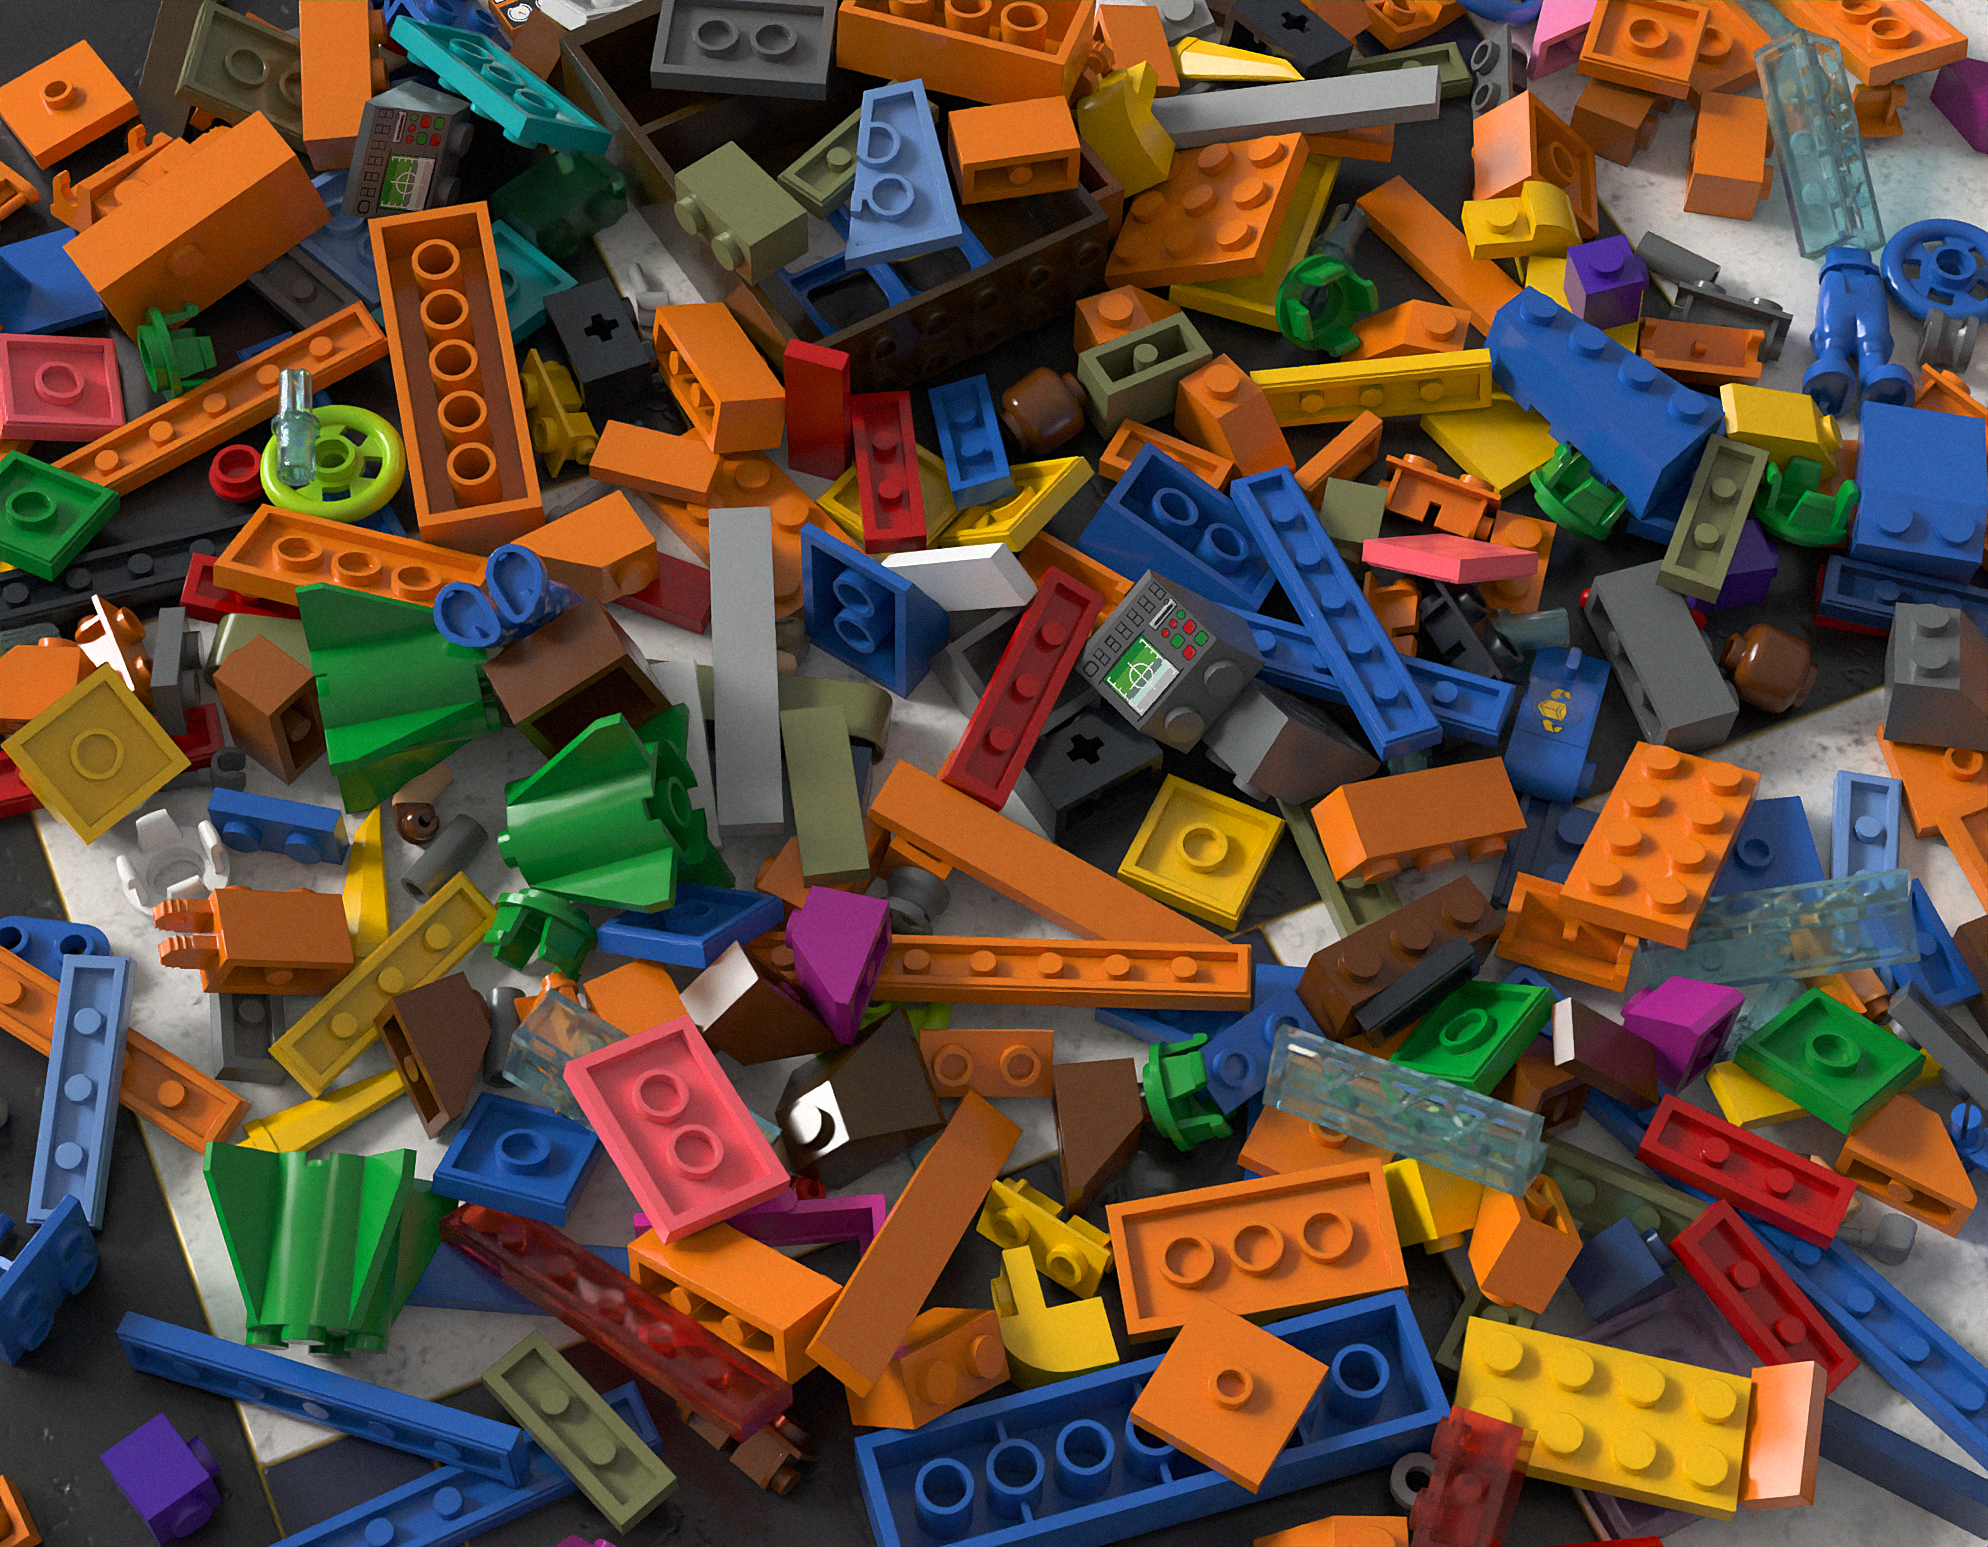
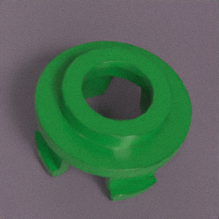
[1275,254,1379,357]
[137,301,217,402]
[1530,442,1628,540]
[1750,455,1860,547]
[484,888,598,983]
[1142,1033,1237,1152]

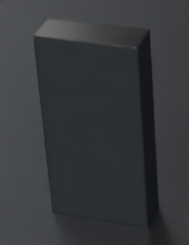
[1353,933,1481,1048]

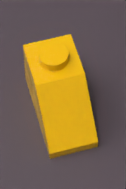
[1720,383,1843,485]
[1382,1134,1518,1255]

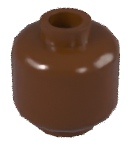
[996,367,1088,456]
[1718,623,1818,714]

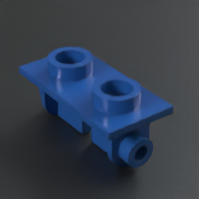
[1192,985,1328,1116]

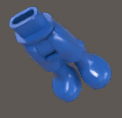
[1802,246,1915,420]
[433,544,586,649]

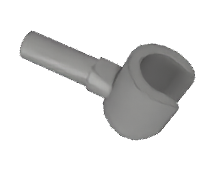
[627,263,670,327]
[1835,1213,1918,1266]

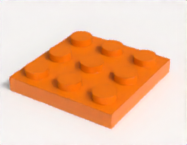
[1105,132,1310,290]

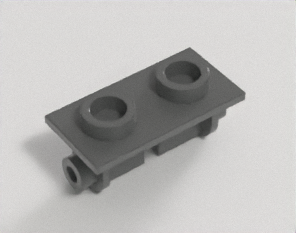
[1471,23,1528,136]
[1668,281,1794,364]

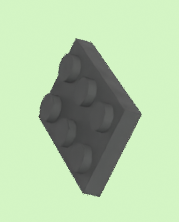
[650,0,838,101]

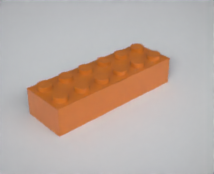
[368,201,546,555]

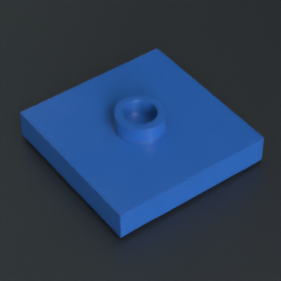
[1700,796,1833,929]
[596,881,785,969]
[432,1092,606,1227]

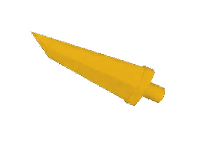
[1169,37,1305,82]
[342,804,391,975]
[236,1068,407,1153]

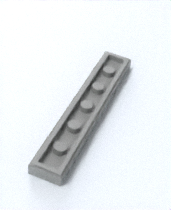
[1151,65,1442,149]
[708,506,784,837]

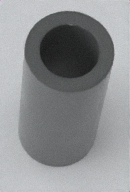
[1634,231,1721,284]
[401,814,488,904]
[483,987,526,1088]

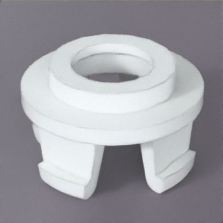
[116,809,232,921]

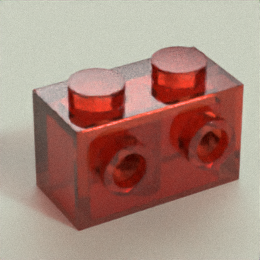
[1409,1405,1538,1547]

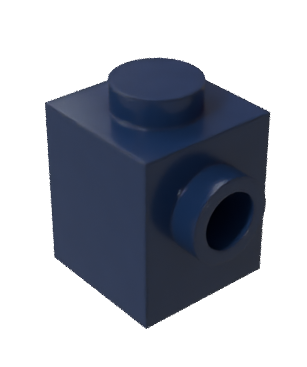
[1566,1216,1679,1332]

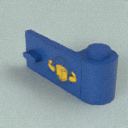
[1503,643,1612,805]

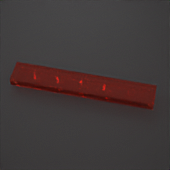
[438,1202,793,1444]

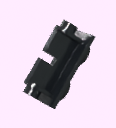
[1419,579,1531,686]

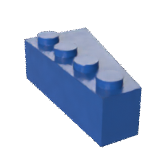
[1483,285,1726,521]

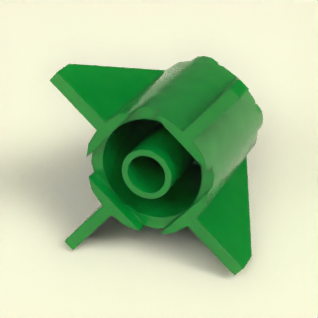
[295,582,502,814]
[498,702,736,914]
[203,1141,459,1359]

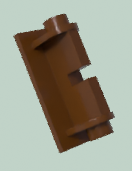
[676,1364,823,1496]

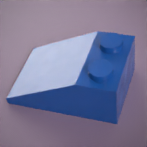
[1844,401,1988,585]
[1073,441,1277,613]
[800,522,949,700]

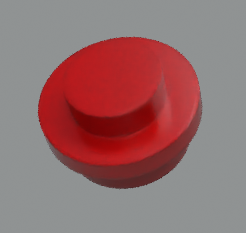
[209,444,265,503]

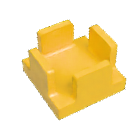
[0,662,192,847]

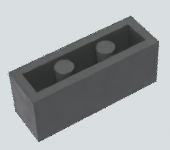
[1584,559,1739,754]

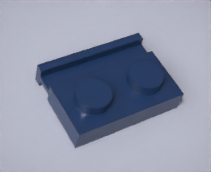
[1490,792,1600,911]

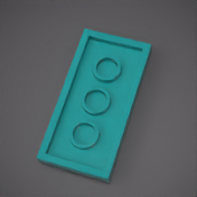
[389,15,613,157]

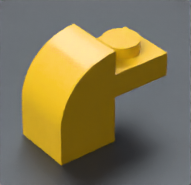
[1077,60,1176,199]
[1461,181,1583,286]
[991,1245,1120,1391]

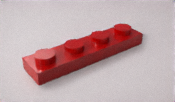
[940,566,1106,812]

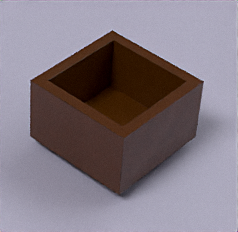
[482,594,672,761]

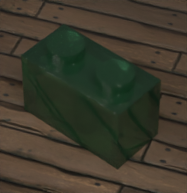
[491,151,628,262]

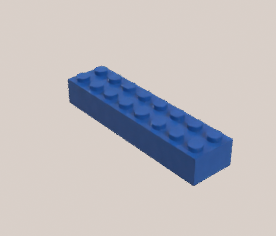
[854,1288,1454,1547]

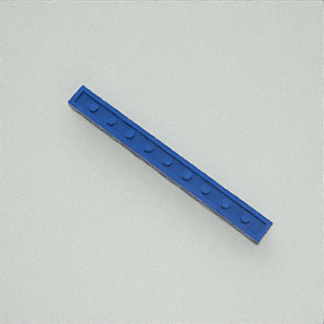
[1500,964,1988,1471]

